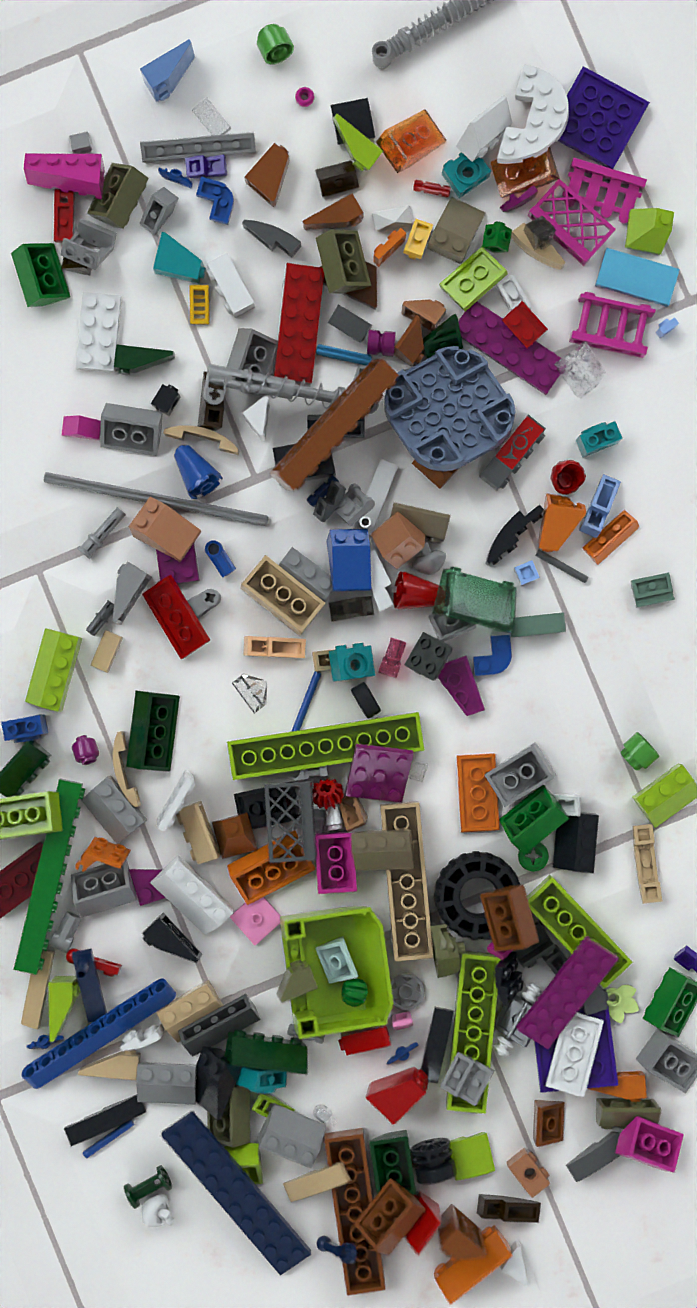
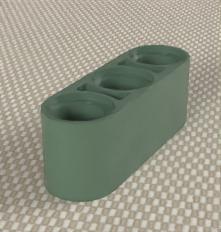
[509,612,566,638]

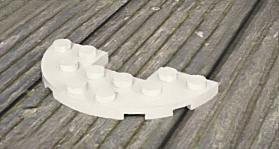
[497,64,569,164]

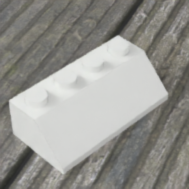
[150,855,233,935]

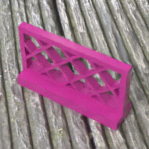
[528,179,616,266]

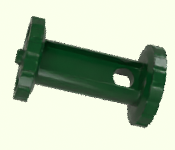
[124,1165,172,1209]

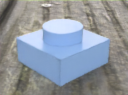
[656,317,679,338]
[514,560,540,585]

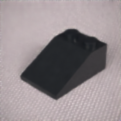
[234,781,301,829]
[142,912,202,963]
[196,1046,243,1120]

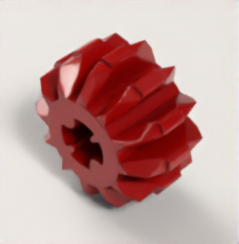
[313,777,344,810]

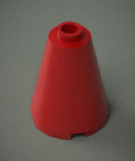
[393,571,448,610]

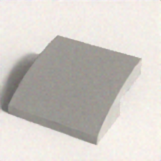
[440,1052,495,1106]

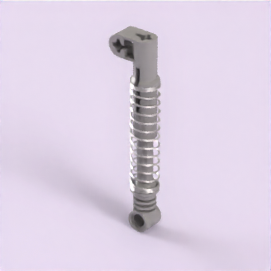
[372,0,494,68]

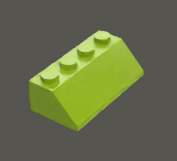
[25,628,82,712]

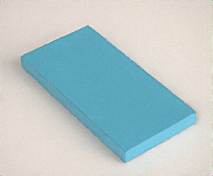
[595,248,680,307]

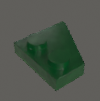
[423,314,463,359]

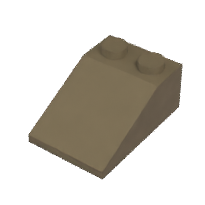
[427,196,486,264]

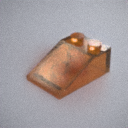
[376,109,447,174]
[490,146,560,198]

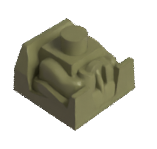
[430,924,466,978]

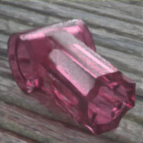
[378,638,406,678]

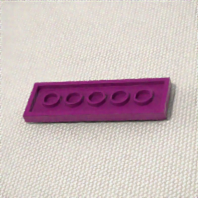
[458,302,568,395]
[516,936,619,1049]

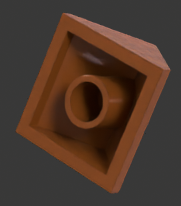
[533,1100,565,1147]

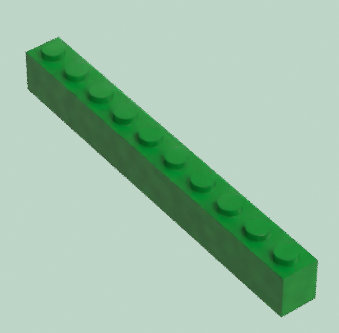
[13,778,85,975]

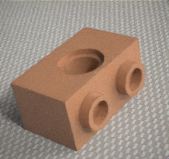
[506,1148,550,1198]

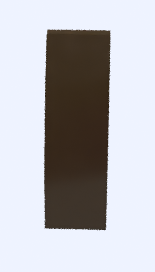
[477,1194,541,1223]

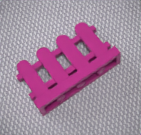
[562,158,647,224]

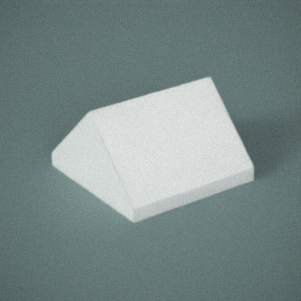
[243,396,270,441]

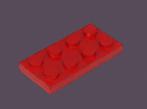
[142,575,211,659]

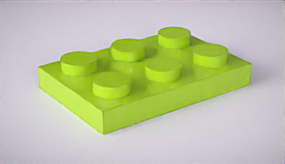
[439,247,508,311]

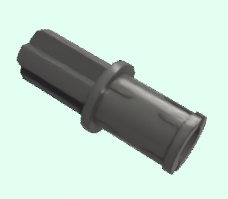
[86,600,114,636]

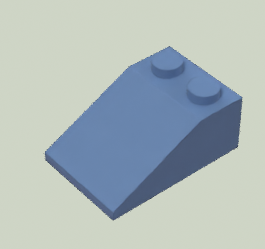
[140,39,195,102]

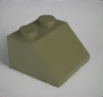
[276,959,318,1003]

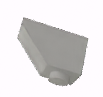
[139,187,179,235]

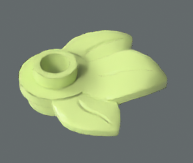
[606,985,639,1023]

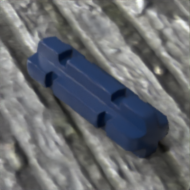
[306,475,340,507]

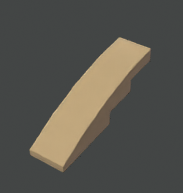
[283,1162,350,1202]

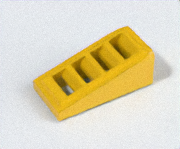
[189,285,209,324]

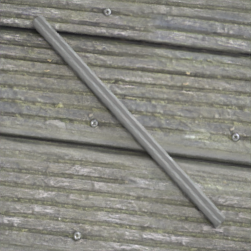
[44,472,268,526]

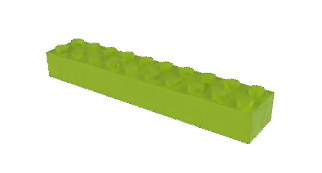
[227,712,424,780]

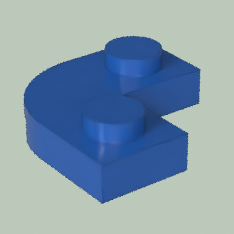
[196,176,234,225]
[473,635,512,676]

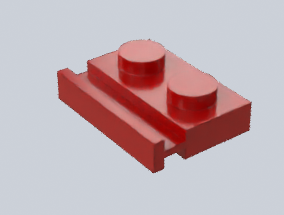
[501,301,548,349]

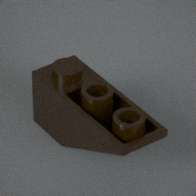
[198,371,224,431]

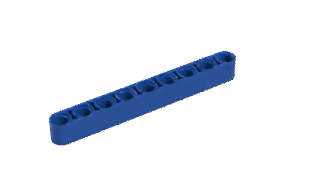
[21,978,176,1089]

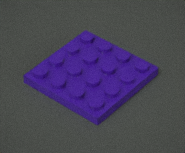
[558,66,650,169]
[534,1007,618,1093]

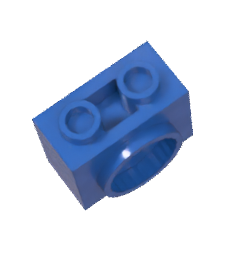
[1,714,48,743]

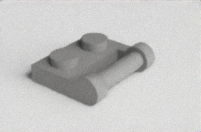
[335,483,375,527]

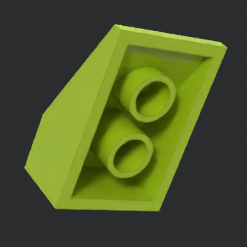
[333,114,383,171]
[48,976,81,1042]

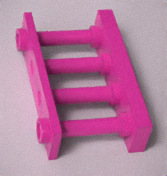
[569,292,656,358]

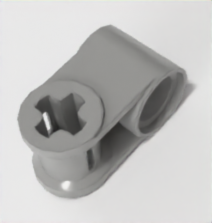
[187,589,221,618]

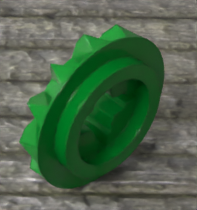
[518,842,549,872]

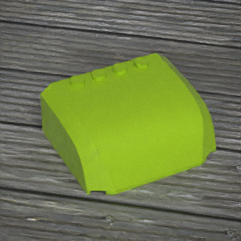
[280,906,393,1039]

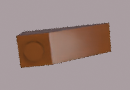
[302,193,364,230]

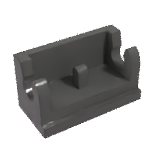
[328,304,373,343]

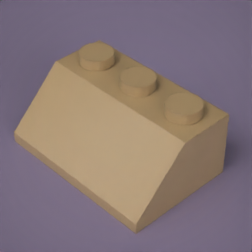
[176,801,221,864]
[156,980,224,1043]

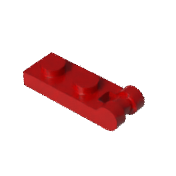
[54,189,75,243]

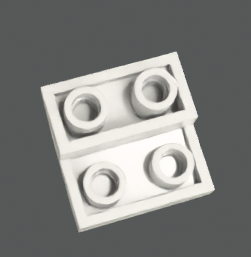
[120,1024,165,1050]

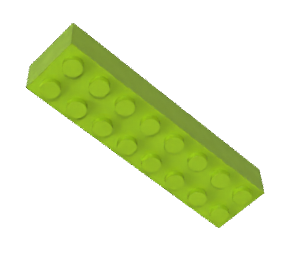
[446,951,501,1114]

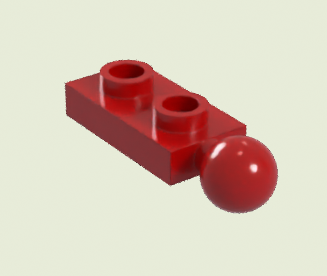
[66,948,122,977]

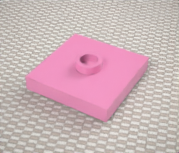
[230,897,281,945]

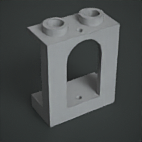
[60,219,117,270]

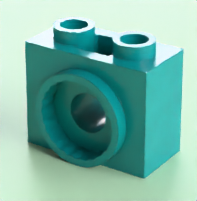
[442,152,491,199]
[575,421,623,458]
[329,643,375,682]
[236,1066,287,1094]

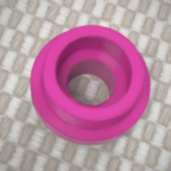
[295,87,314,107]

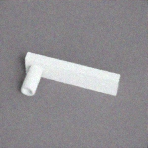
[353,459,398,537]

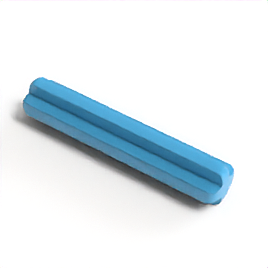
[316,344,372,366]

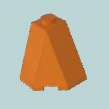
[538,493,586,552]

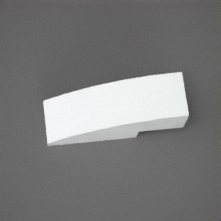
[370,550,394,612]

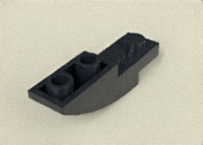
[485,505,544,566]

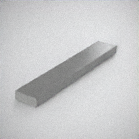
[140,132,256,162]

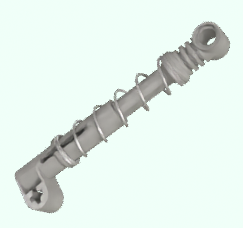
[203,364,379,414]

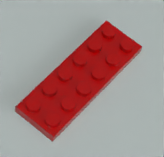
[274,263,324,384]

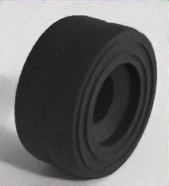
[351,682,381,719]

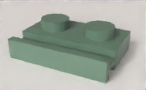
[630,572,675,608]

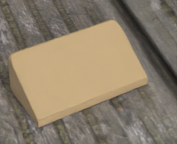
[91,630,123,673]

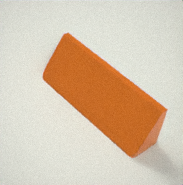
[582,510,639,565]

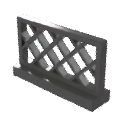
[264,781,317,863]

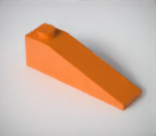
[586,1071,647,1102]

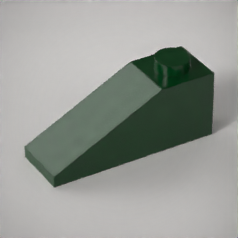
[114,344,175,375]

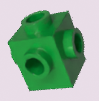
[482,221,512,253]

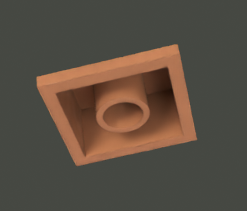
[371,511,426,569]

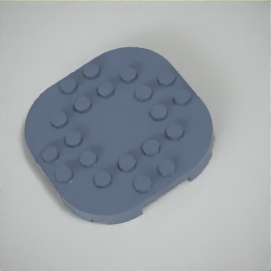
[384,346,515,471]

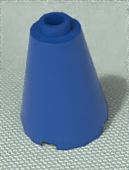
[174,445,223,499]

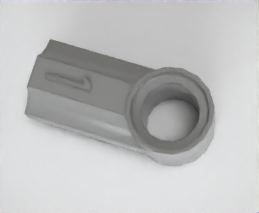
[49,911,82,953]

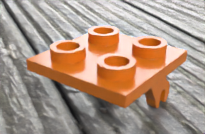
[76,837,131,872]

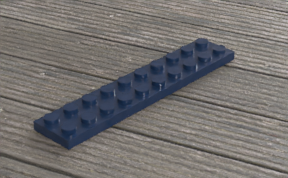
[161,1110,311,1276]

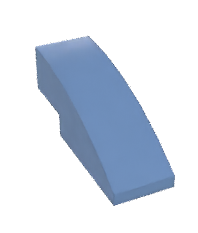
[579,474,621,538]

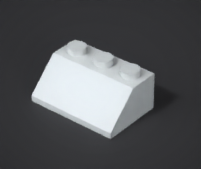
[456,95,513,162]

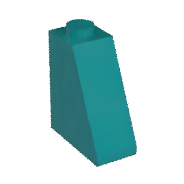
[153,232,206,284]

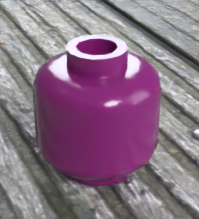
[71,735,99,765]

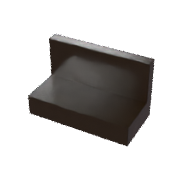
[315,160,359,197]

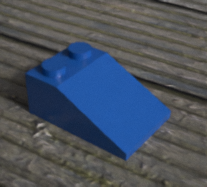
[326,529,371,591]

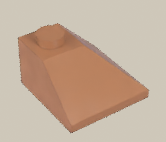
[401,299,446,332]

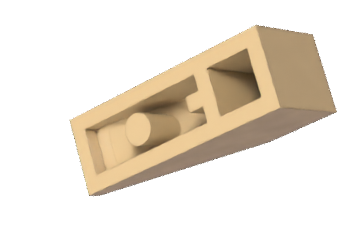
[78,1049,141,1080]

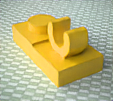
[403,218,433,260]

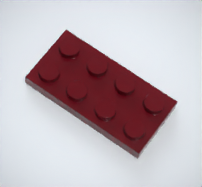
[0,841,44,918]

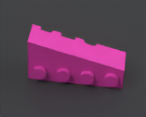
[23,153,105,199]

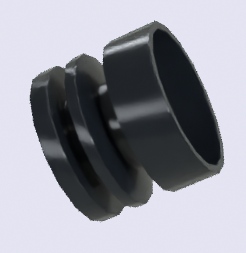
[410,1138,457,1185]

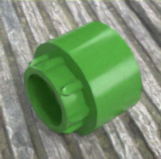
[257,24,294,64]
[621,732,660,770]

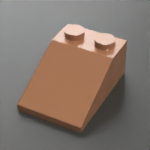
[129,497,201,562]

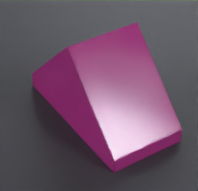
[61,415,101,440]

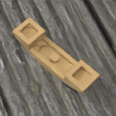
[163,426,240,455]
[113,731,141,807]
[633,824,662,903]

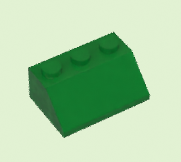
[11,243,71,307]
[499,784,569,855]
[642,968,697,1037]

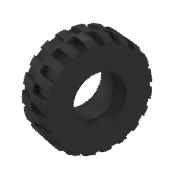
[434,851,521,941]

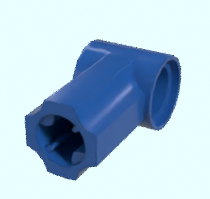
[205,540,236,578]

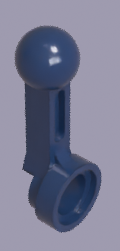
[316,1236,357,1264]

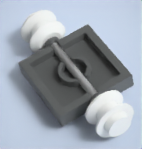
[493,983,542,1057]

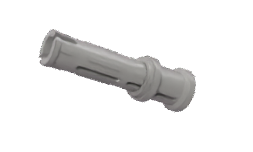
[77,507,126,559]

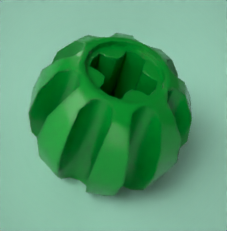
[341,977,368,1007]

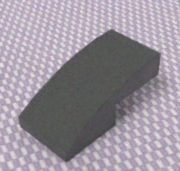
[313,480,346,522]

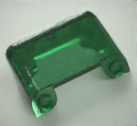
[432,566,517,633]

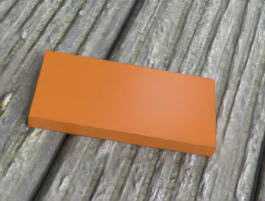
[456,753,500,832]

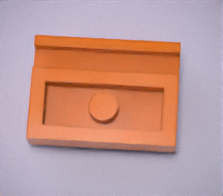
[373,228,406,267]

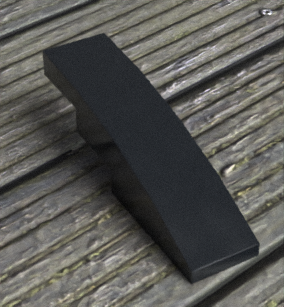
[421,1006,454,1084]
[64,1094,146,1147]

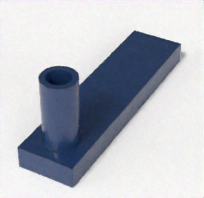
[72,949,107,1023]

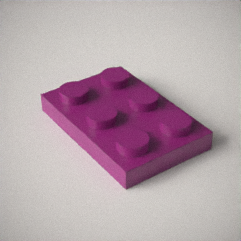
[156,543,200,584]

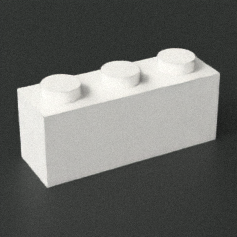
[206,253,255,318]

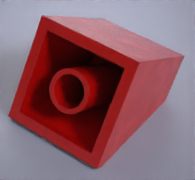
[365,1066,429,1125]

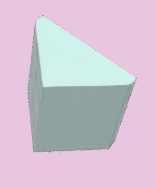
[315,936,358,984]

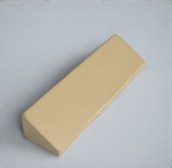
[21,950,55,1029]

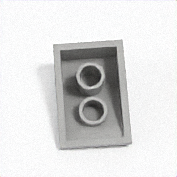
[112,562,152,625]
[484,742,556,807]
[636,1028,697,1093]

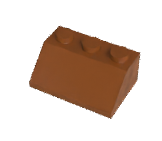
[480,884,539,951]
[354,1178,426,1256]

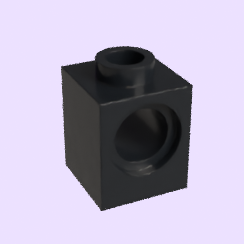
[151,384,181,416]

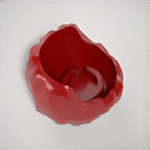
[550,460,586,495]

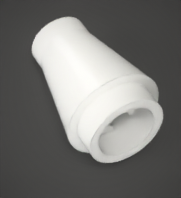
[325,804,344,831]

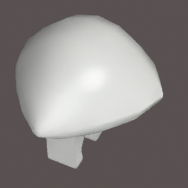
[142,1194,176,1227]

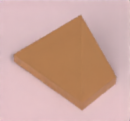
[339,796,368,832]

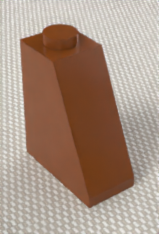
[244,143,290,207]

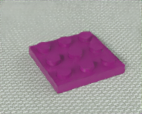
[345,744,414,803]

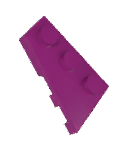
[438,655,485,716]
[129,869,165,906]

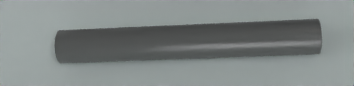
[535,549,589,583]

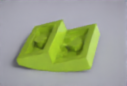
[449,1132,495,1181]

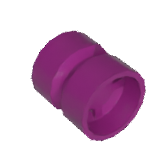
[367,330,396,357]

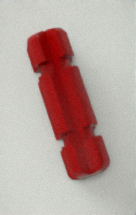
[413,180,451,197]

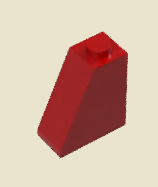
[338,1025,391,1055]

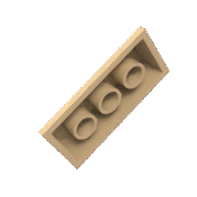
[240,555,325,636]

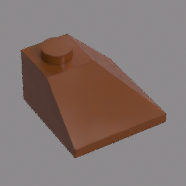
[394,315,424,367]
[212,812,258,859]

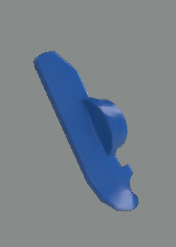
[158,167,193,188]
[26,1035,64,1049]
[386,1042,419,1065]

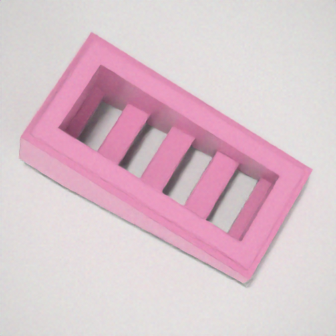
[392,1011,413,1030]

